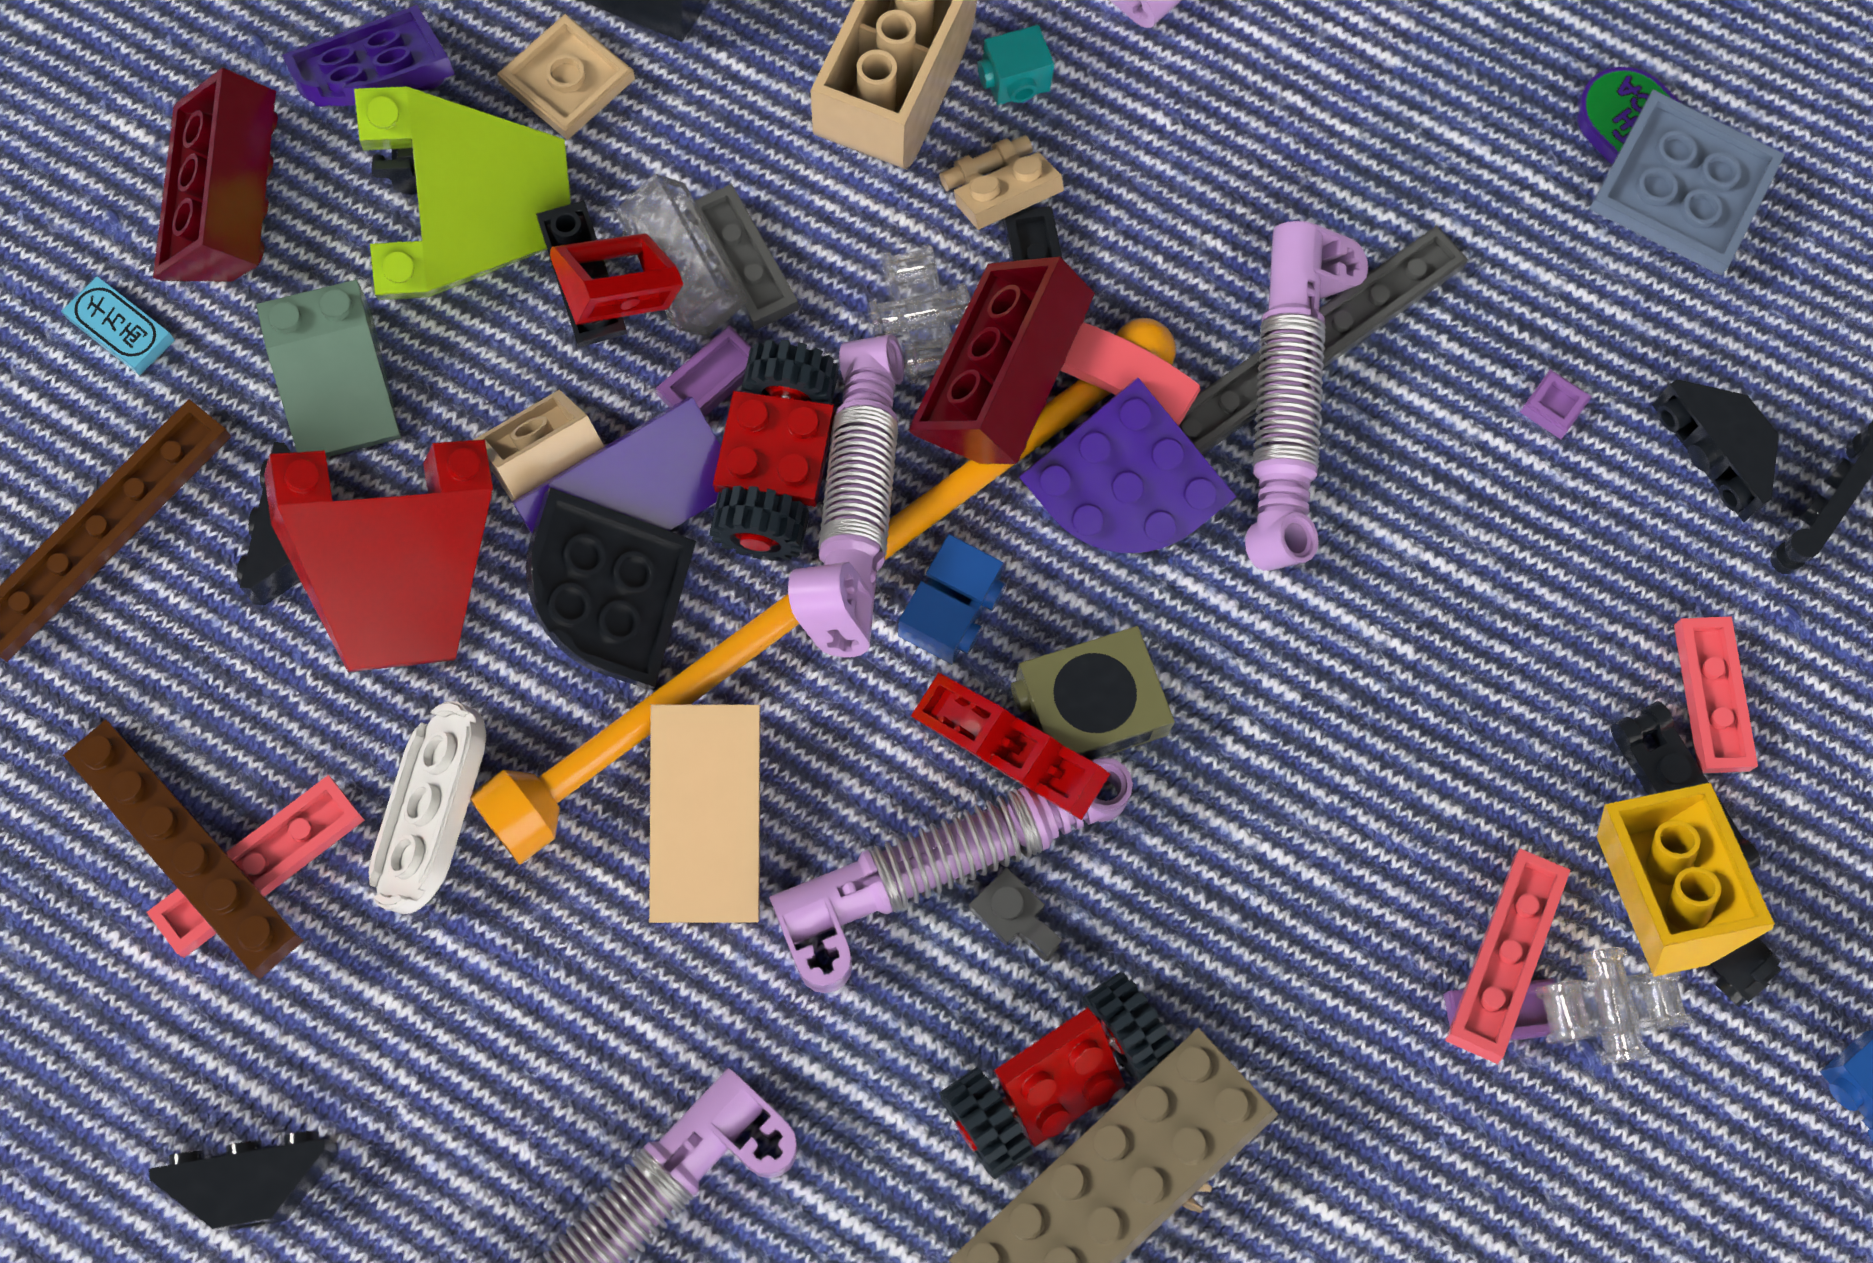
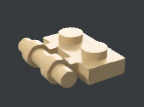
[939,135,1064,230]

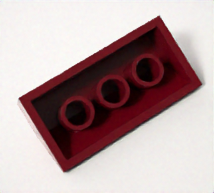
[153,67,278,282]
[908,257,1095,464]

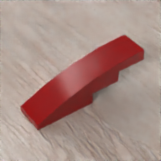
[911,672,1110,820]

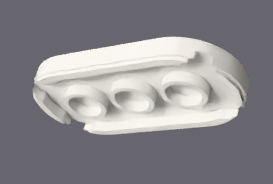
[369,701,486,914]

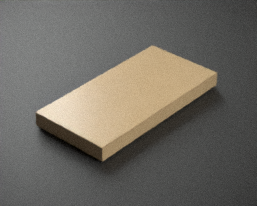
[649,705,760,923]

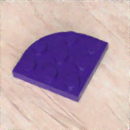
[282,5,455,107]
[1019,377,1236,553]

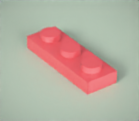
[1674,616,1758,774]

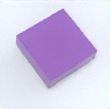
[1520,369,1592,439]

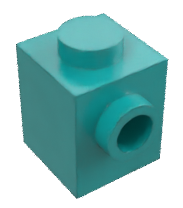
[977,25,1054,105]

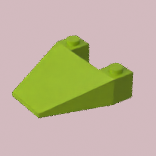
[354,86,571,301]

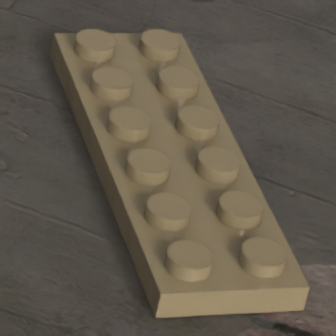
[948,1028,1279,1263]

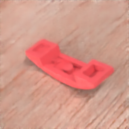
[1060,322,1201,426]

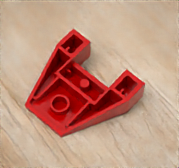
[264,439,493,672]

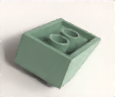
[256,279,402,458]

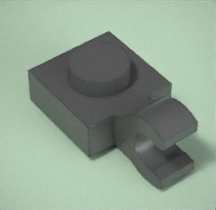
[969,868,1062,962]

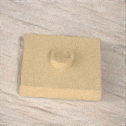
[497,14,635,140]

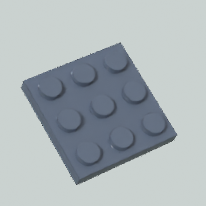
[1589,90,1785,275]

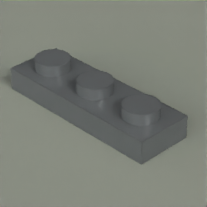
[688,184,799,331]

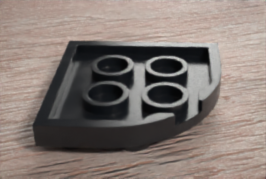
[526,487,696,690]

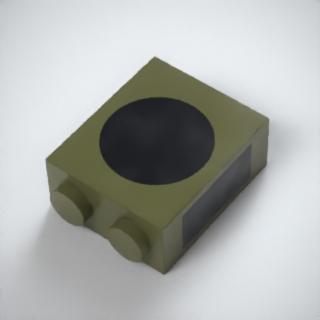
[1011,626,1175,761]

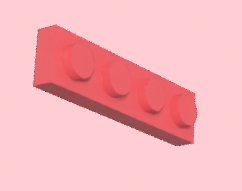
[146,775,365,958]
[1445,848,1571,1064]

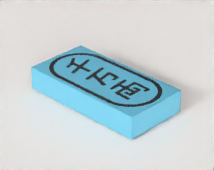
[61,276,175,376]

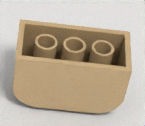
[811,0,977,169]

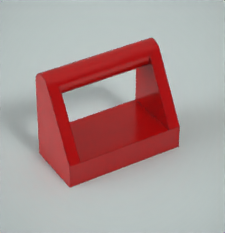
[550,233,684,325]

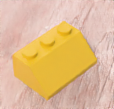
[1596,782,1774,977]

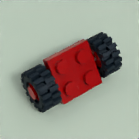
[709,340,839,561]
[939,972,1175,1180]

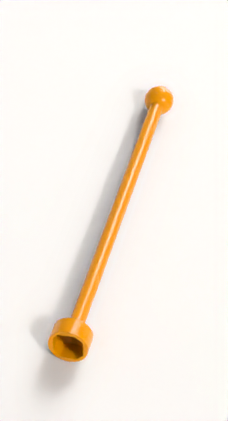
[470,318,1176,865]

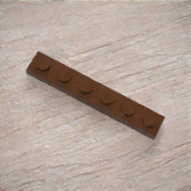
[0,399,232,662]
[63,720,304,980]

